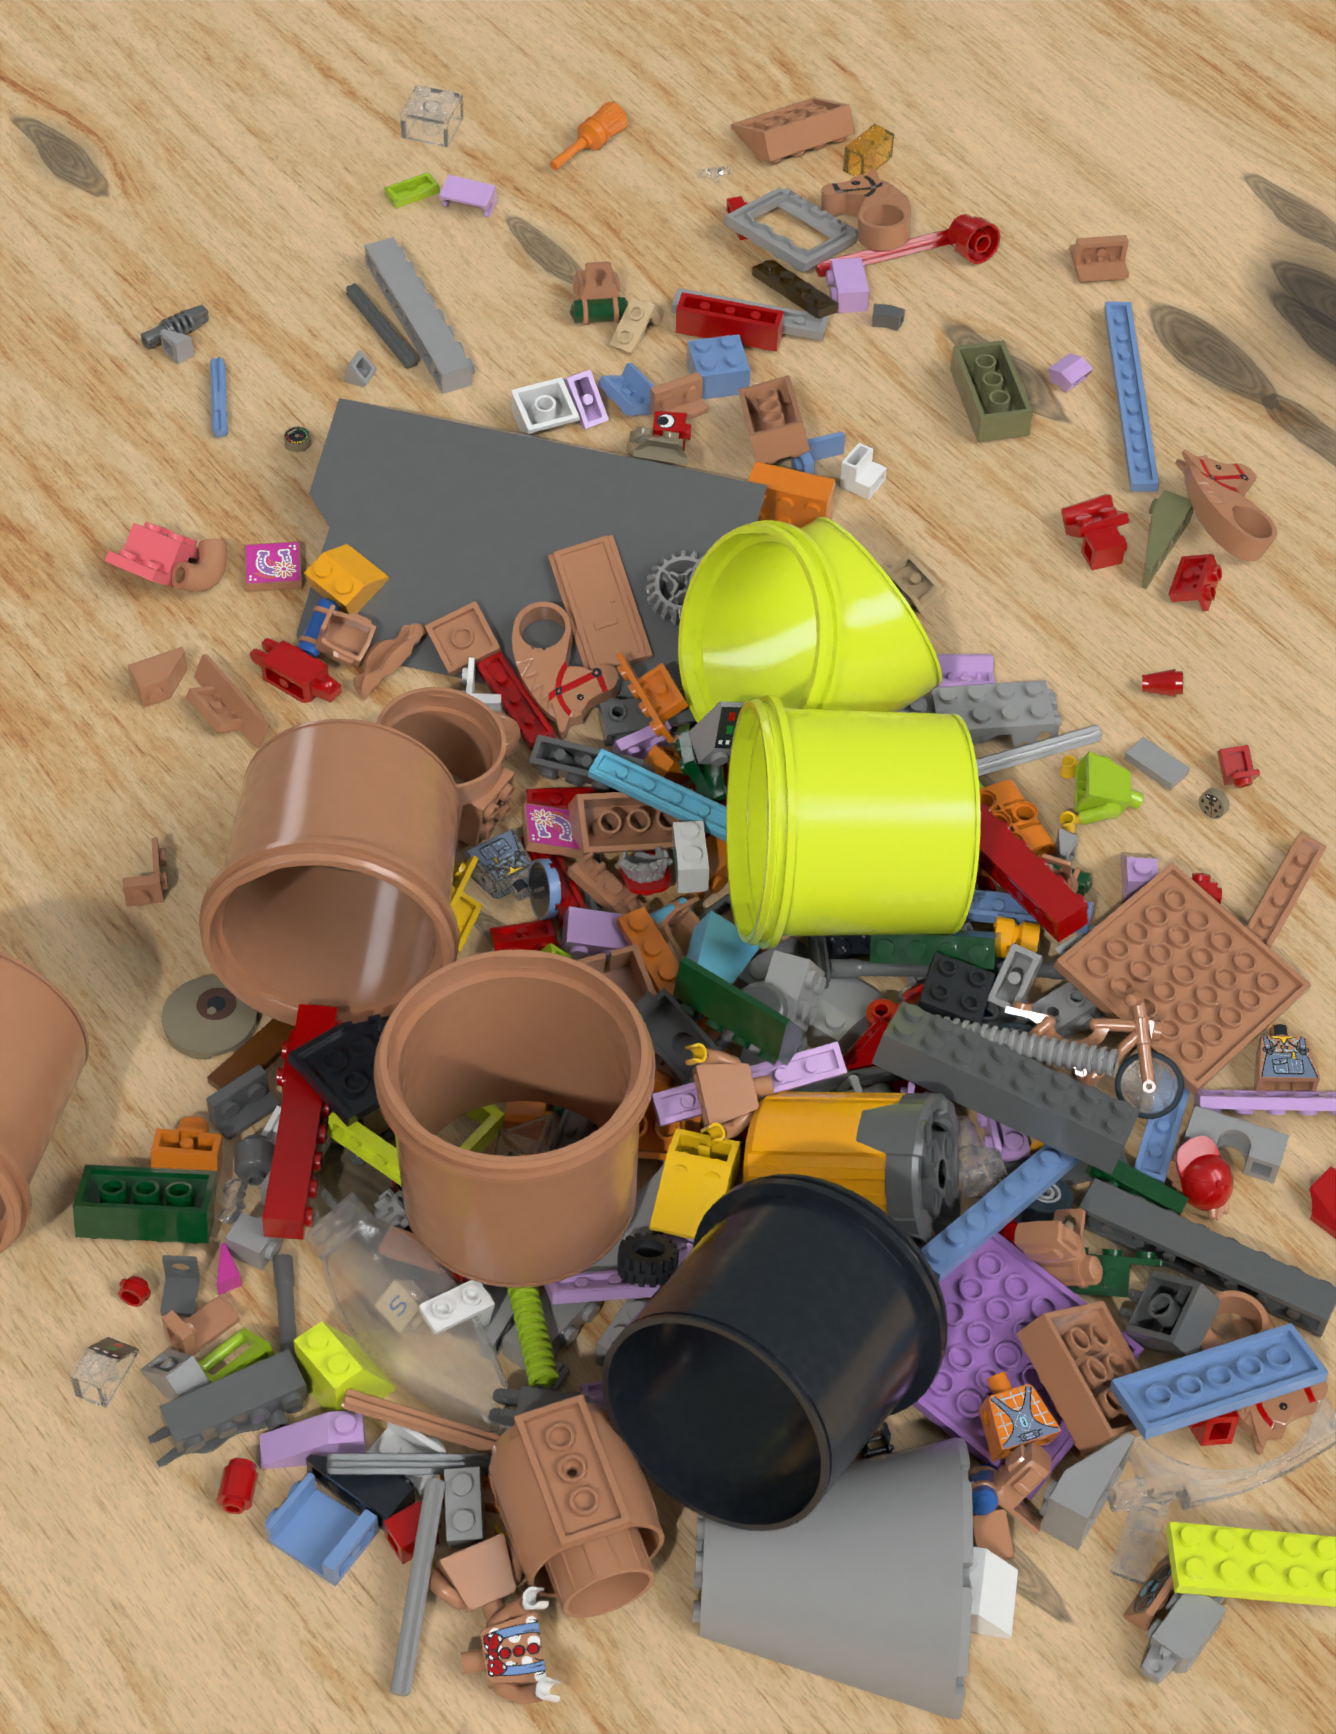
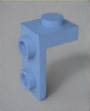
[791,432,845,474]

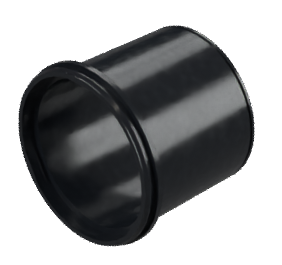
[602,1174,948,1531]

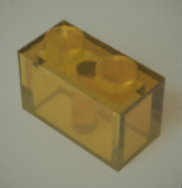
[843,124,894,177]

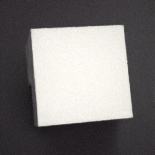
[839,443,887,500]

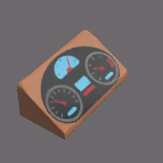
[1124,1561,1174,1631]

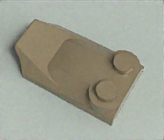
[626,426,688,465]

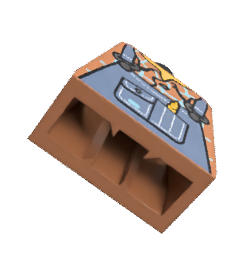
[1254,1024,1320,1091]

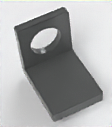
[160,1255,200,1317]

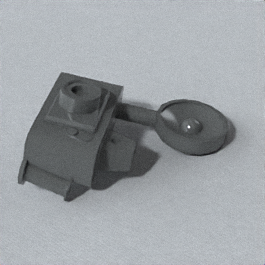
[635,982,788,1084]

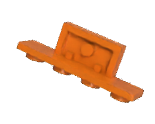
[616,652,689,743]

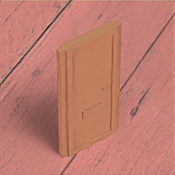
[548,535,653,670]

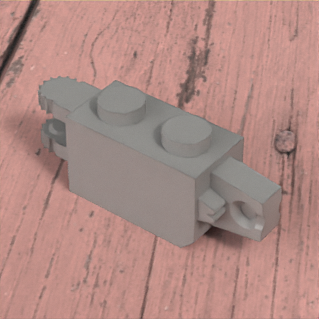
[1140,1593,1227,1685]

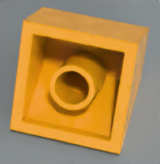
[304,544,389,615]

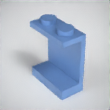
[265,1472,379,1586]

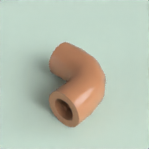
[172,538,227,592]

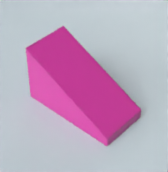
[216,1242,242,1295]

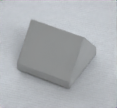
[344,350,377,387]

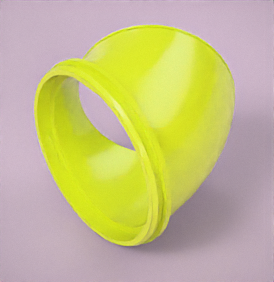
[678,516,942,723]

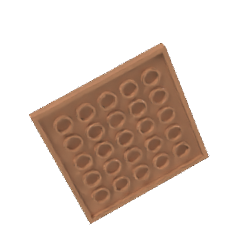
[1053,862,1311,1095]

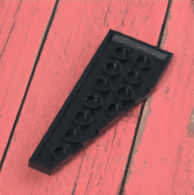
[287,1014,390,1127]

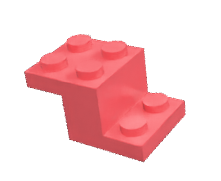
[105,521,199,588]

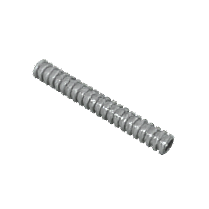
[935,1014,1119,1078]

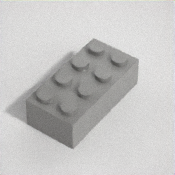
[740,950,826,1066]

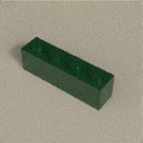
[870,930,1001,969]

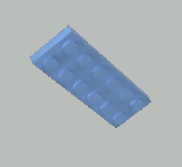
[1110,1323,1328,1440]

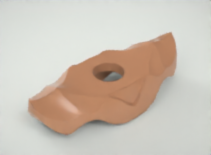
[353,623,427,700]

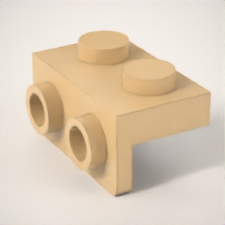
[881,552,945,612]

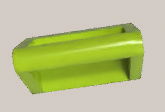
[197,1327,275,1383]

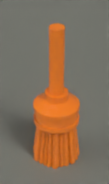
[550,102,628,170]

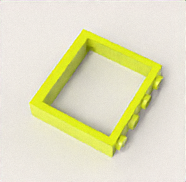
[327,1104,505,1186]

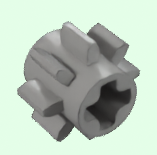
[374,1188,409,1230]

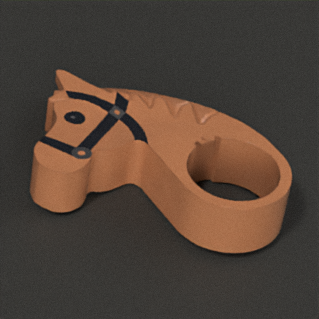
[821,169,911,251]

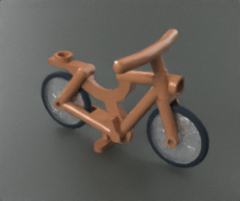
[998,987,1184,1119]

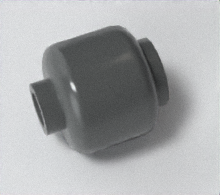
[234,1134,275,1186]

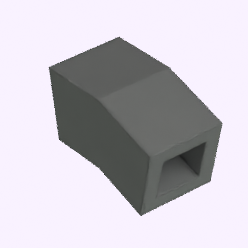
[872,304,905,331]

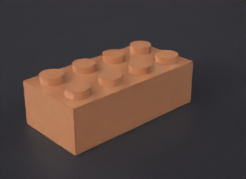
[738,375,810,464]

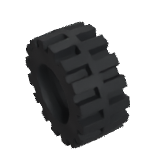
[617,1232,679,1288]

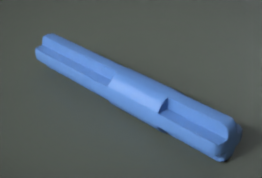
[210,357,228,438]

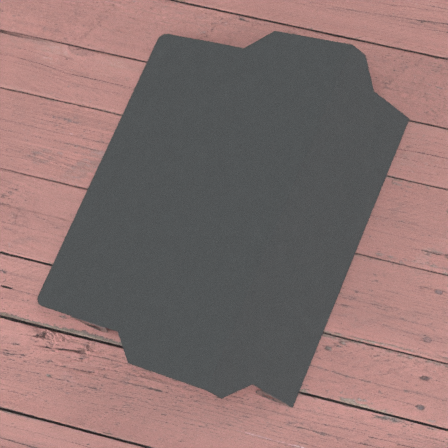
[296,398,770,708]

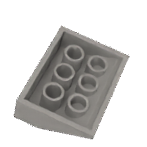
[736,937,891,1056]

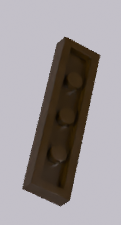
[752,260,839,319]

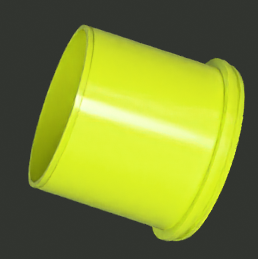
[726,695,980,949]

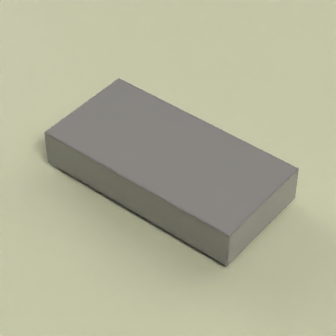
[1124,737,1190,791]

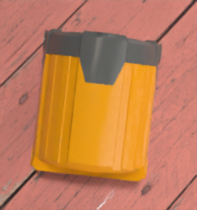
[742,1091,962,1249]

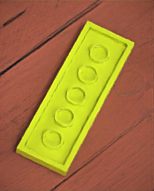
[1165,1522,1336,1607]

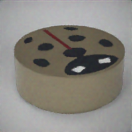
[1199,788,1230,819]

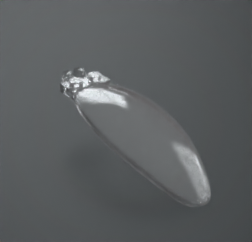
[304,1189,511,1433]

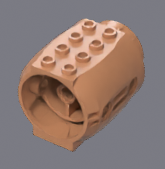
[488,1394,664,1618]

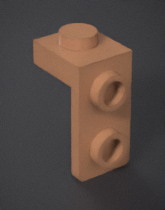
[123,837,168,906]

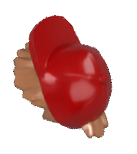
[1168,1136,1234,1220]

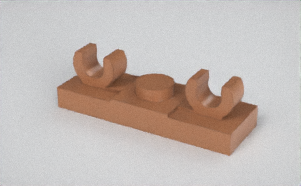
[566,851,653,914]

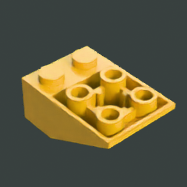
[649,1128,740,1239]

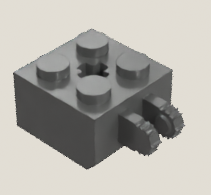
[1118,1271,1221,1358]

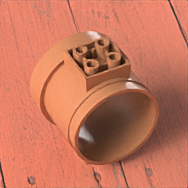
[376,687,515,852]

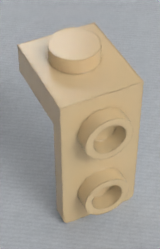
[610,298,662,354]

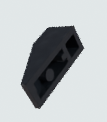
[306,1454,416,1531]

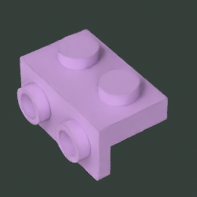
[936,654,996,688]

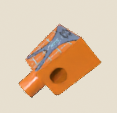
[979,1372,1061,1462]

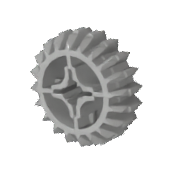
[645,550,704,626]

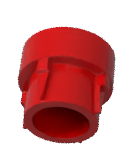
[948,214,1000,264]

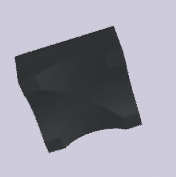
[917,952,995,1024]

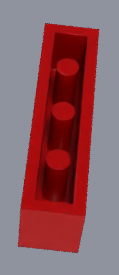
[676,292,784,352]

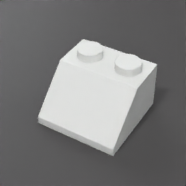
[511,377,580,434]
[970,1547,1018,1639]

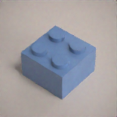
[687,335,750,399]

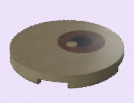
[162,976,258,1060]

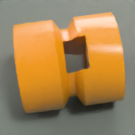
[992,916,1040,958]

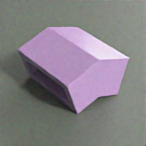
[1048,353,1093,393]

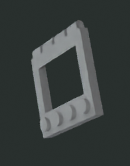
[724,187,858,273]

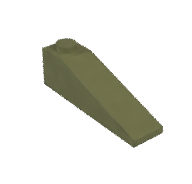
[1141,490,1193,589]

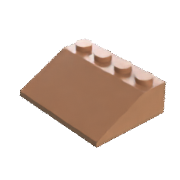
[731,97,855,164]
[1016,1301,1142,1456]

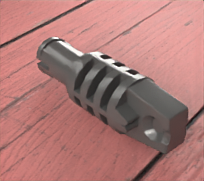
[140,305,209,349]

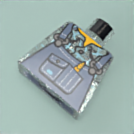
[464,828,532,901]

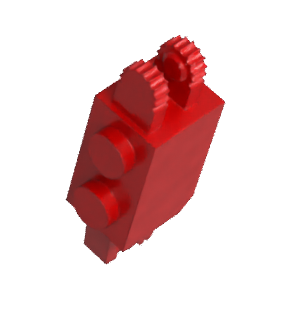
[250,638,342,703]

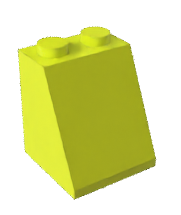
[293,1321,396,1412]

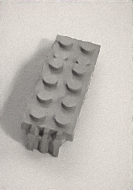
[897,680,1061,747]

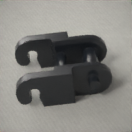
[861,1422,894,1458]

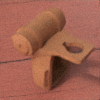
[1014,1208,1103,1288]

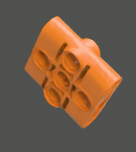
[977,780,1057,879]

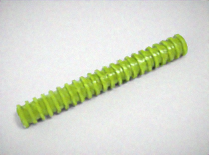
[507,1286,559,1388]

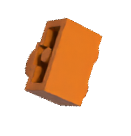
[151,1116,222,1184]

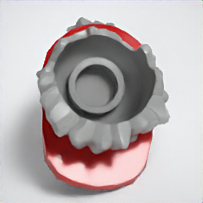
[618,847,673,896]

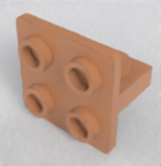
[1069,235,1129,282]

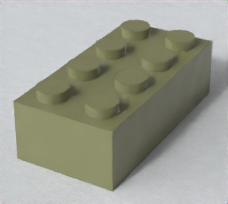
[950,340,1033,442]

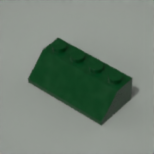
[673,956,807,1066]
[73,1165,218,1244]

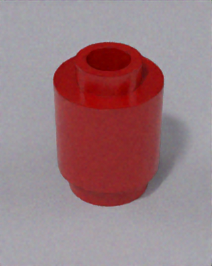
[217,1458,258,1514]

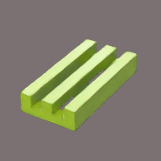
[384,172,440,209]

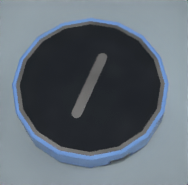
[528,858,561,920]

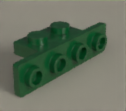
[676,723,727,802]
[1066,1247,1163,1298]

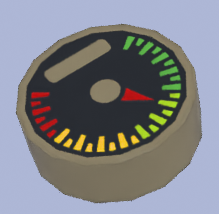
[284,426,311,452]

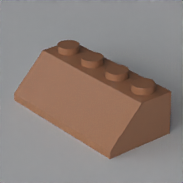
[568,788,693,854]

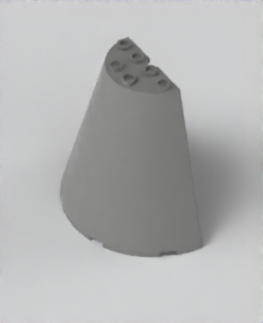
[693,1437,973,1719]

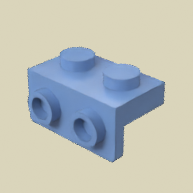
[598,363,654,416]

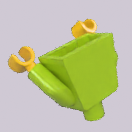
[1059,751,1144,833]

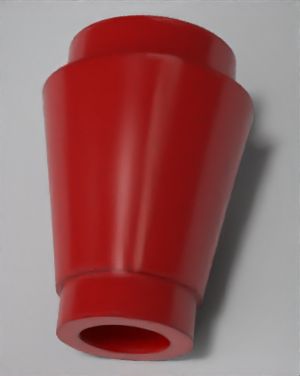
[1142,669,1183,697]

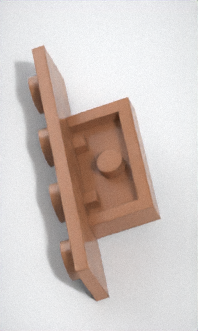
[186,654,270,748]

